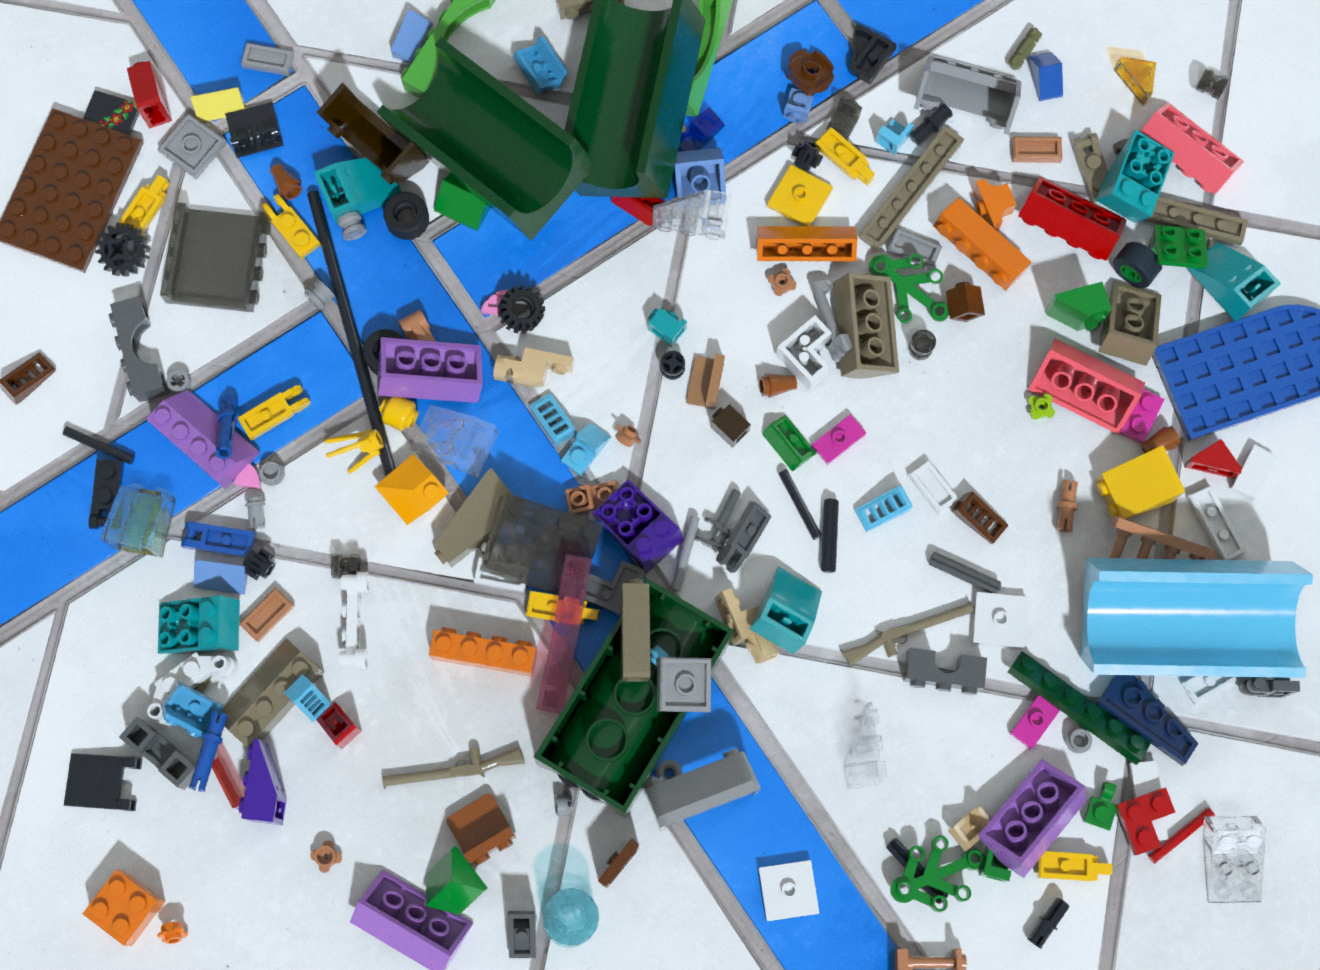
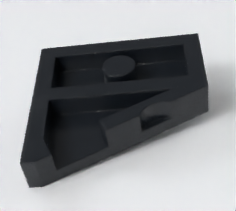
[850,23,896,84]

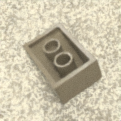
[1098,281,1161,366]

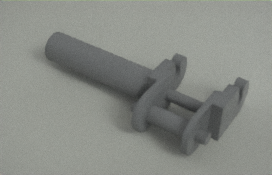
[695,489,741,551]

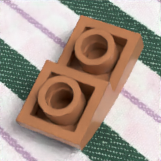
[565,480,619,515]

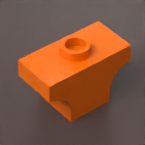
[972,178,1017,231]

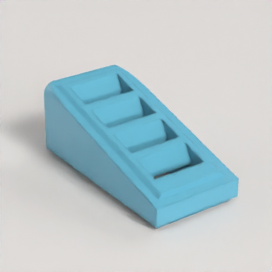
[529,393,577,447]
[854,485,913,532]
[284,674,331,722]

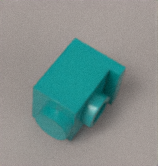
[647,307,687,347]

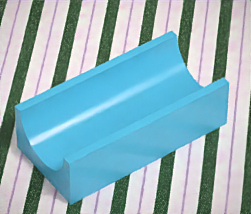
[1080,558,1313,678]

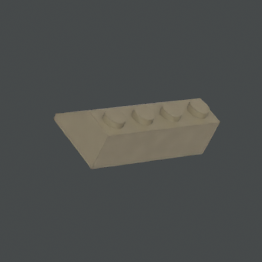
[833,273,899,379]
[217,639,325,748]

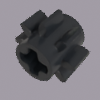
[791,140,823,171]
[243,547,276,580]

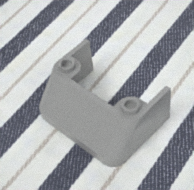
[914,56,1021,135]
[645,748,761,832]

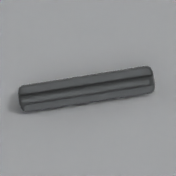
[928,552,1001,594]

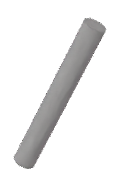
[671,516,700,591]

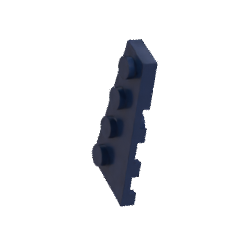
[1096,675,1199,766]

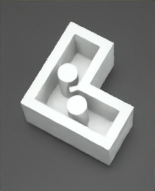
[776,315,832,391]

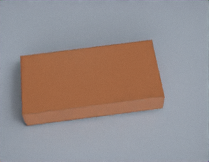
[1012,136,1062,163]
[239,587,295,643]

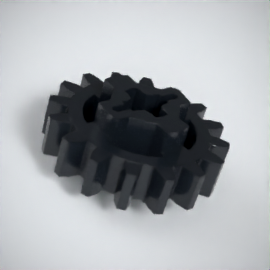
[95,223,151,277]

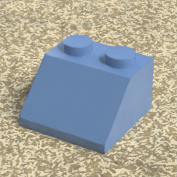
[674,147,727,209]

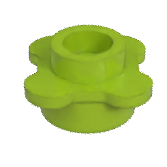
[1028,394,1055,420]

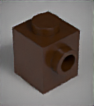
[946,282,985,322]

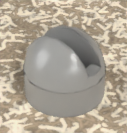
[554,795,574,816]

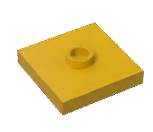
[767,164,833,226]

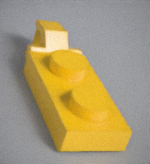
[815,127,875,186]
[118,175,170,236]
[526,591,599,625]
[1037,851,1112,882]

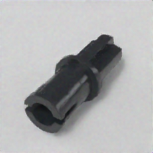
[910,104,953,145]
[1027,897,1069,949]

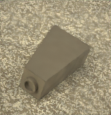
[434,468,524,567]
[621,579,650,682]

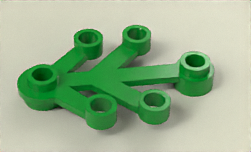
[869,254,949,324]
[890,835,985,913]

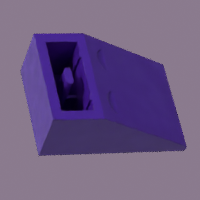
[591,479,684,574]
[239,738,287,825]

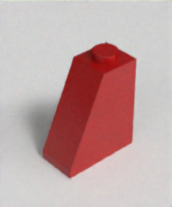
[127,60,172,129]

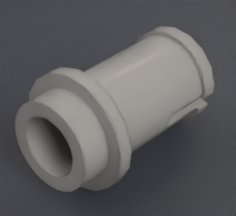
[245,497,265,529]

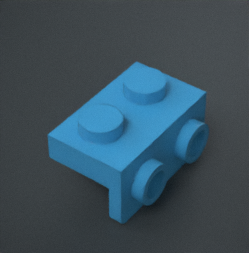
[513,36,568,94]
[161,681,224,738]

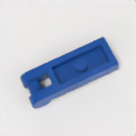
[180,521,256,557]

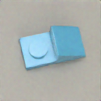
[561,423,611,477]

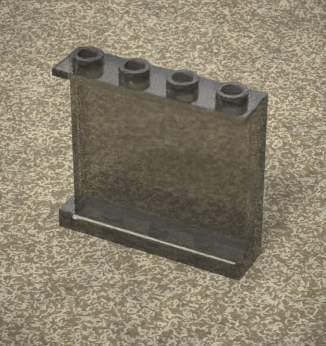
[160,202,271,312]

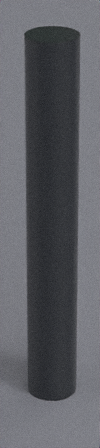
[62,426,135,465]
[778,469,822,540]

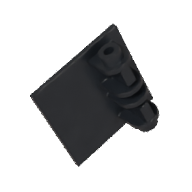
[225,102,284,158]

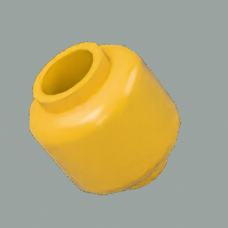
[379,397,419,431]

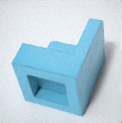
[875,119,914,155]

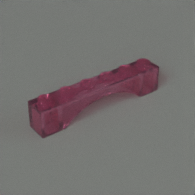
[536,554,593,714]

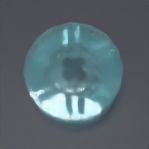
[542,888,599,948]

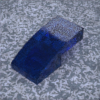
[678,108,725,152]

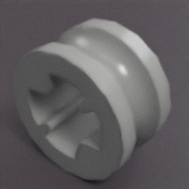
[166,370,192,394]

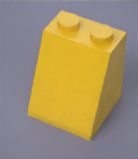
[1096,445,1186,520]

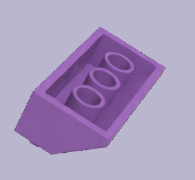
[377,337,483,403]
[146,390,260,490]
[978,759,1087,878]
[350,869,473,970]

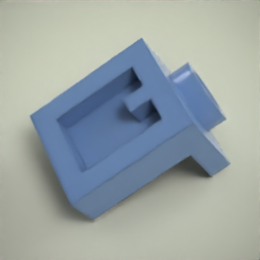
[783,88,814,123]

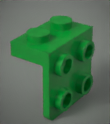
[1148,225,1208,269]

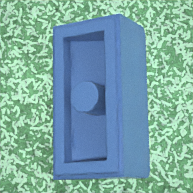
[391,9,433,64]
[193,560,248,595]

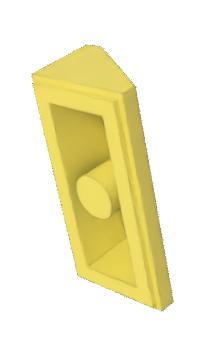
[191,87,245,122]

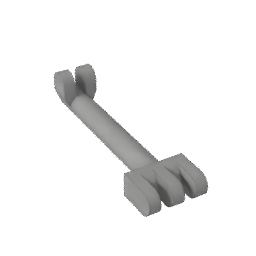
[811,280,852,362]

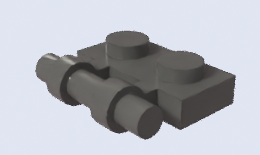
[1239,677,1300,698]

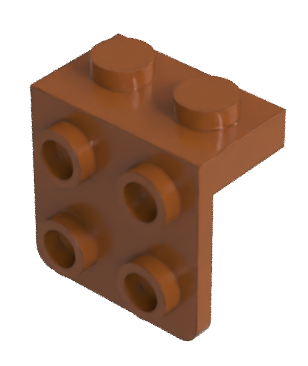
[446,794,516,866]

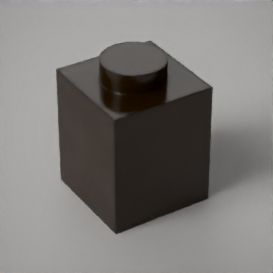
[711,404,751,448]

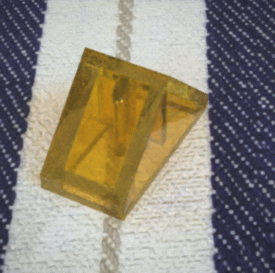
[1113,57,1156,106]

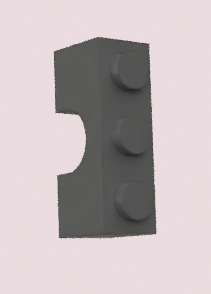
[903,648,987,695]
[119,717,196,790]

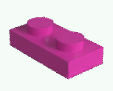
[1119,389,1165,444]

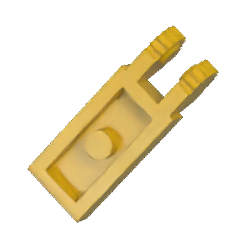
[261,193,321,260]
[238,385,311,441]

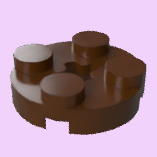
[785,49,834,96]

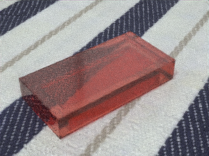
[212,757,243,810]

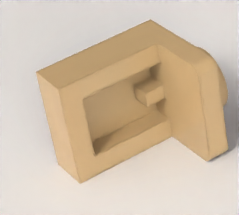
[948,806,991,851]

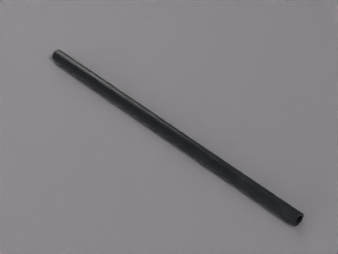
[307,191,396,477]

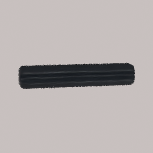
[821,498,839,573]
[886,838,949,904]

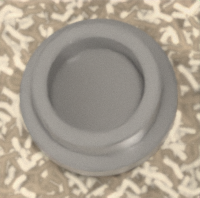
[259,461,285,486]

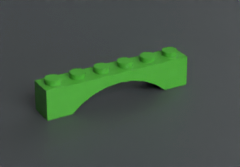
[401,0,496,98]
[686,0,733,117]

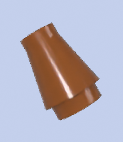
[270,164,302,200]
[759,373,797,398]
[1140,426,1181,454]

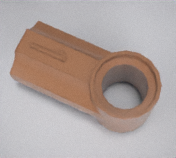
[398,309,436,342]

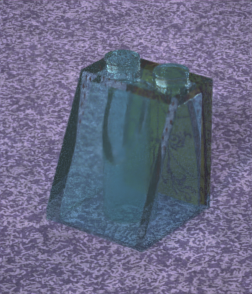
[99,483,177,558]

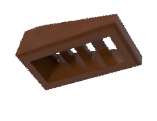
[0,352,56,405]
[951,491,1008,544]

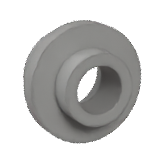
[1065,727,1092,754]
[656,760,682,781]

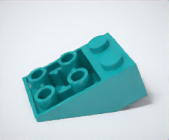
[1096,130,1174,223]
[313,157,402,225]
[1186,242,1281,321]
[749,566,822,654]
[158,595,240,654]

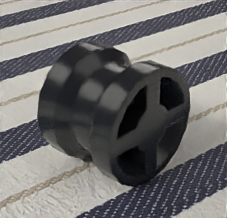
[660,351,685,380]

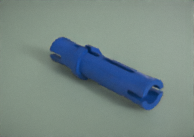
[215,395,238,459]
[188,711,228,792]

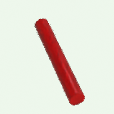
[1148,807,1215,864]

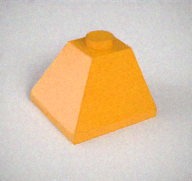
[374,454,449,525]

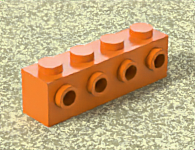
[933,197,1032,291]
[756,226,858,262]
[429,627,538,677]

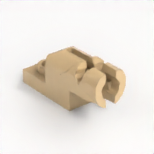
[493,347,574,388]
[714,588,780,664]

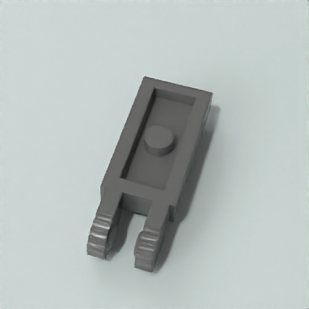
[716,501,771,573]

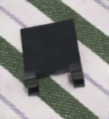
[63,753,143,811]

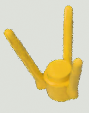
[324,428,384,474]

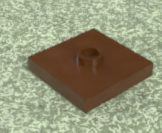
[598,838,640,888]

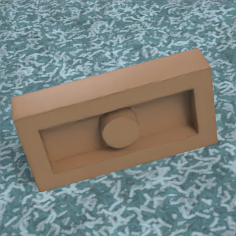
[686,353,725,409]

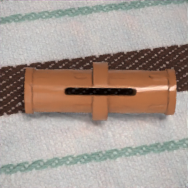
[1056,480,1078,533]

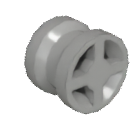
[337,211,367,241]
[304,279,335,311]

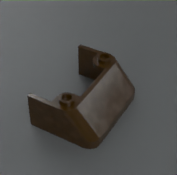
[316,82,430,185]

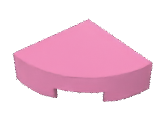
[481,290,508,315]
[234,464,261,490]

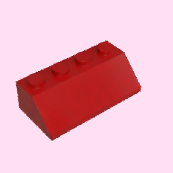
[1018,176,1127,261]

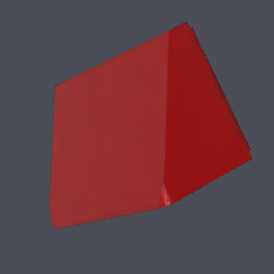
[611,197,667,226]

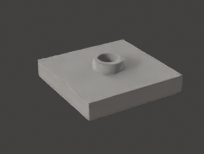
[157,113,227,180]
[657,657,711,712]

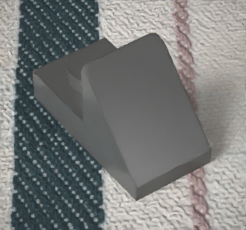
[508,911,537,958]

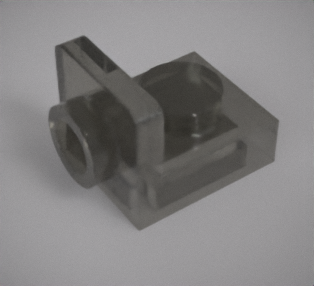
[826,97,863,141]

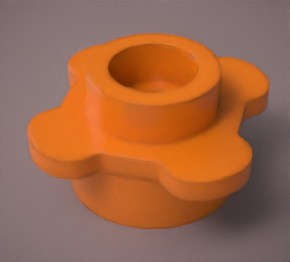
[157,921,188,944]

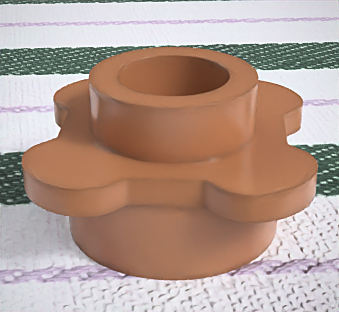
[768,268,797,296]
[615,424,641,447]
[310,841,342,873]

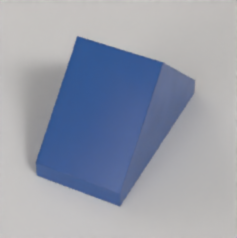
[1027,52,1063,101]

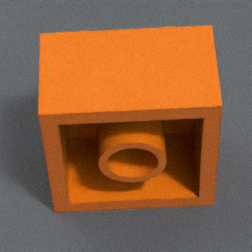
[82,869,165,946]

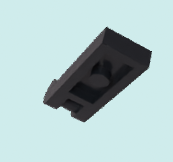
[88,459,124,530]

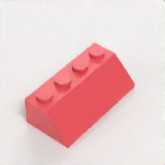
[1140,102,1244,194]
[1028,338,1145,435]

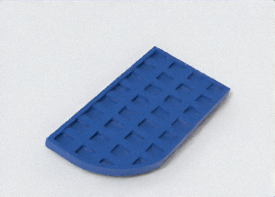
[1153,305,1320,441]

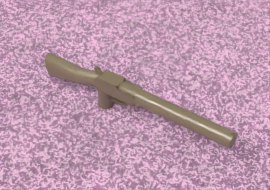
[841,600,974,666]
[382,747,525,789]

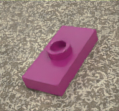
[812,414,866,465]
[1010,695,1060,750]

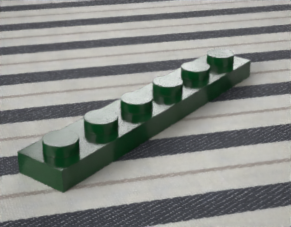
[1007,651,1151,765]

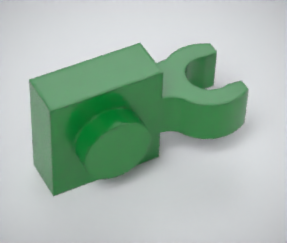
[1083,782,1117,831]

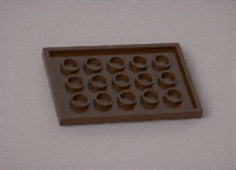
[0,108,144,273]

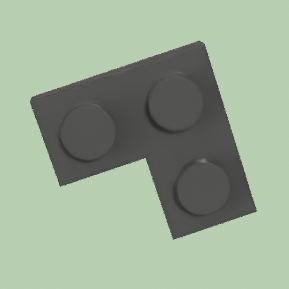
[578,560,645,616]

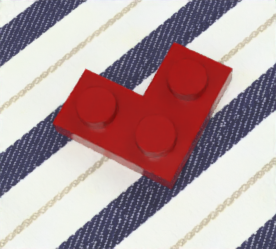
[1115,787,1176,855]

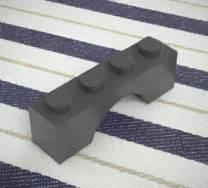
[109,296,169,403]

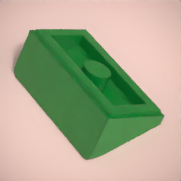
[762,415,817,471]

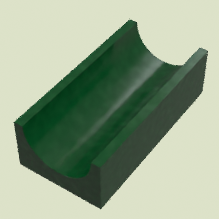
[565,0,706,198]
[377,37,596,241]
[533,577,735,818]

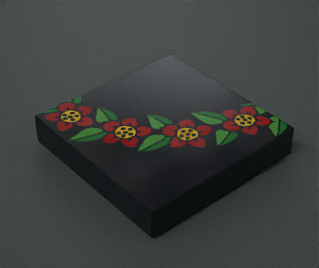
[83,90,139,135]

